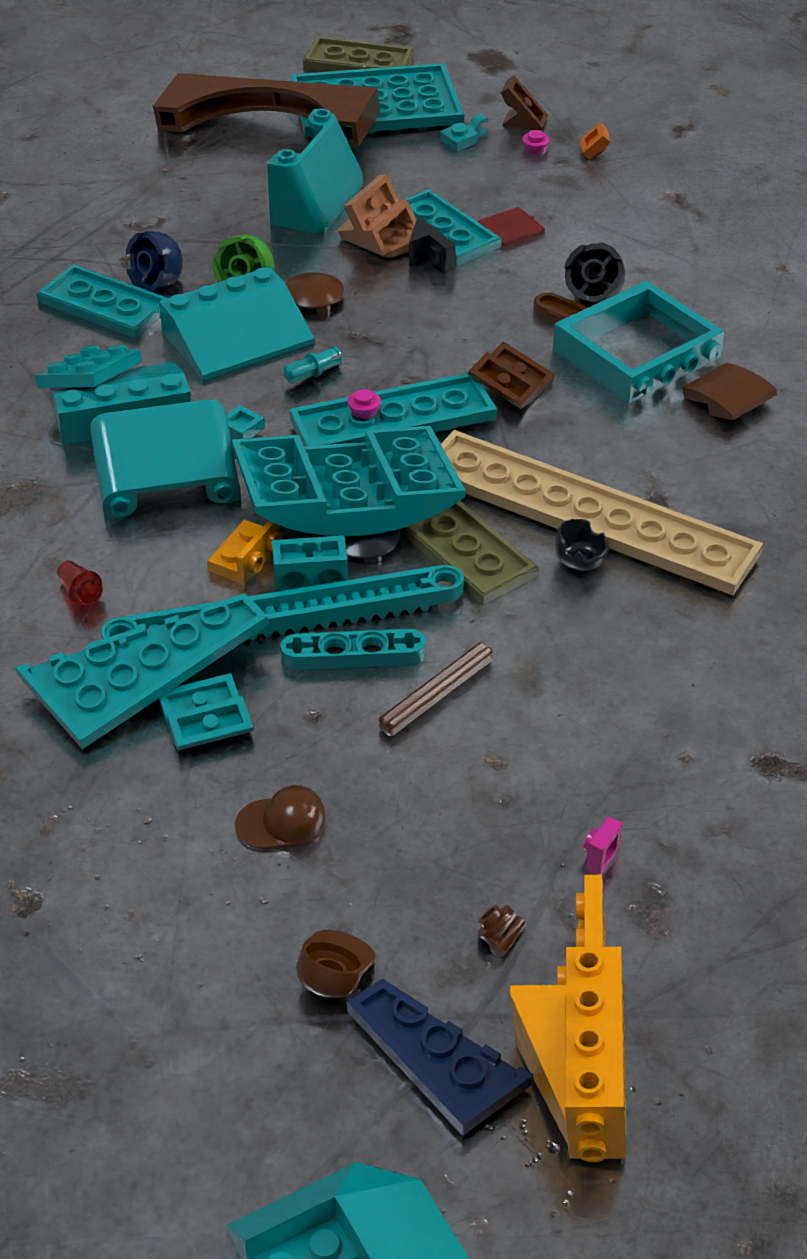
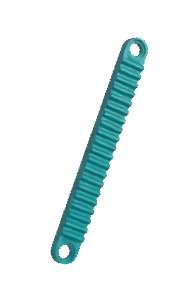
[101,565,464,640]

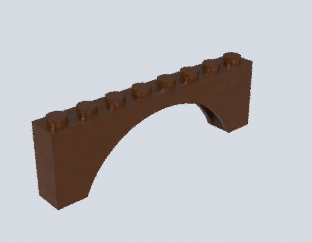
[153,73,380,147]

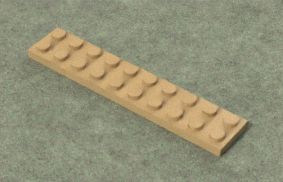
[441,430,763,595]

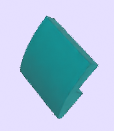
[158,673,254,751]

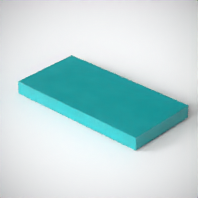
[403,189,502,267]
[36,264,168,339]

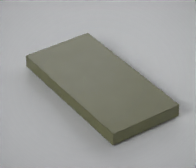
[303,36,415,72]
[400,501,539,605]

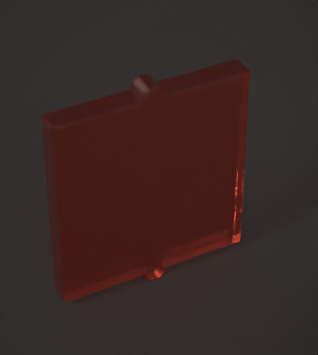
[477,207,545,248]

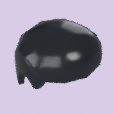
[555,519,609,571]

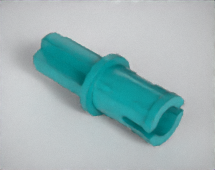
[283,346,343,384]

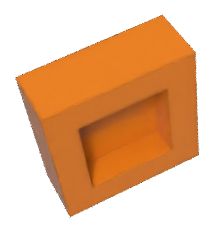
[580,122,611,160]

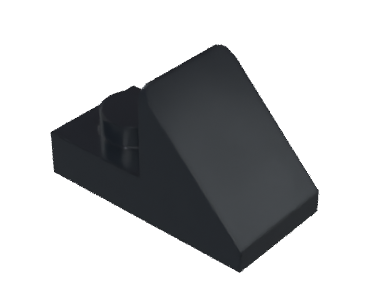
[409,218,456,274]

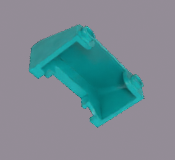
[267,109,363,234]
[90,399,241,520]

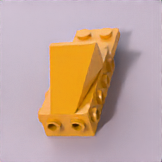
[510,874,627,1162]

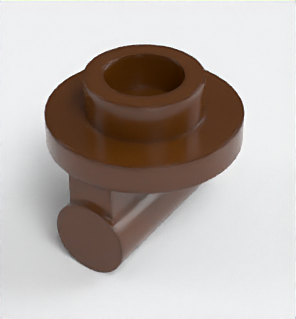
[478,905,526,957]

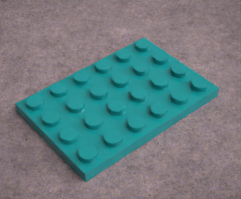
[291,63,464,137]

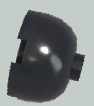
[564,242,626,305]

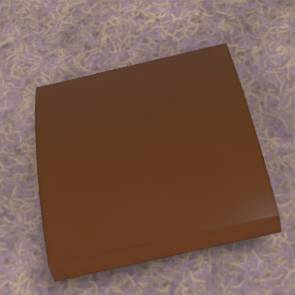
[468,341,555,409]
[682,363,777,420]

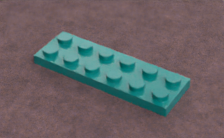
[289,373,497,446]

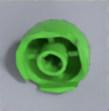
[212,234,275,283]

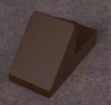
[500,75,548,130]

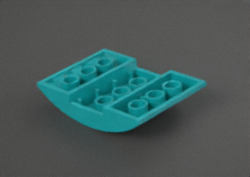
[232,426,466,536]

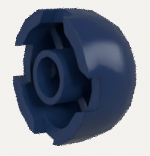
[126,231,183,292]

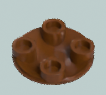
[286,272,344,314]

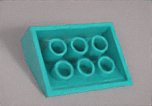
[159,266,315,381]
[49,362,191,445]

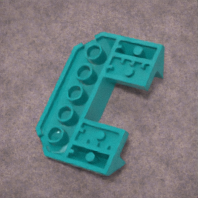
[226,1162,469,1259]

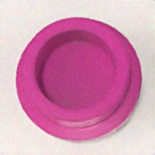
[522,130,550,154]
[348,389,381,419]

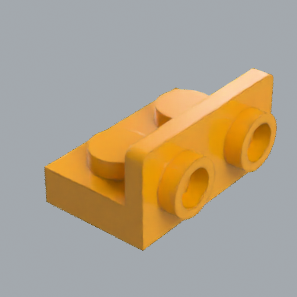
[207,519,283,585]

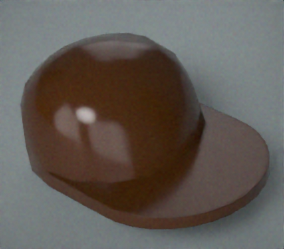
[235,785,325,850]
[296,930,375,999]

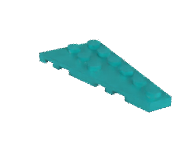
[15,593,269,749]

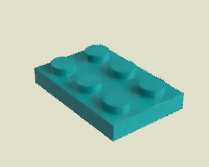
[35,345,142,388]

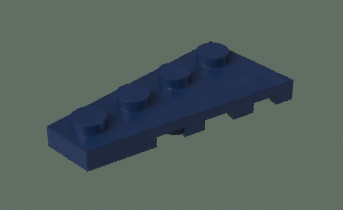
[347,978,534,1136]

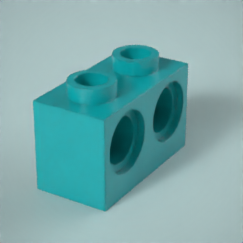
[272,535,348,592]

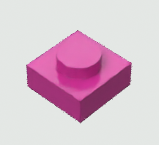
[583,816,623,875]

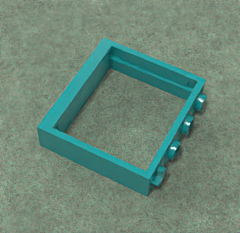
[553,280,725,403]

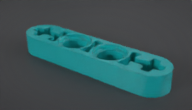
[280,629,426,671]

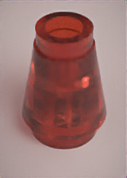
[57,560,103,605]

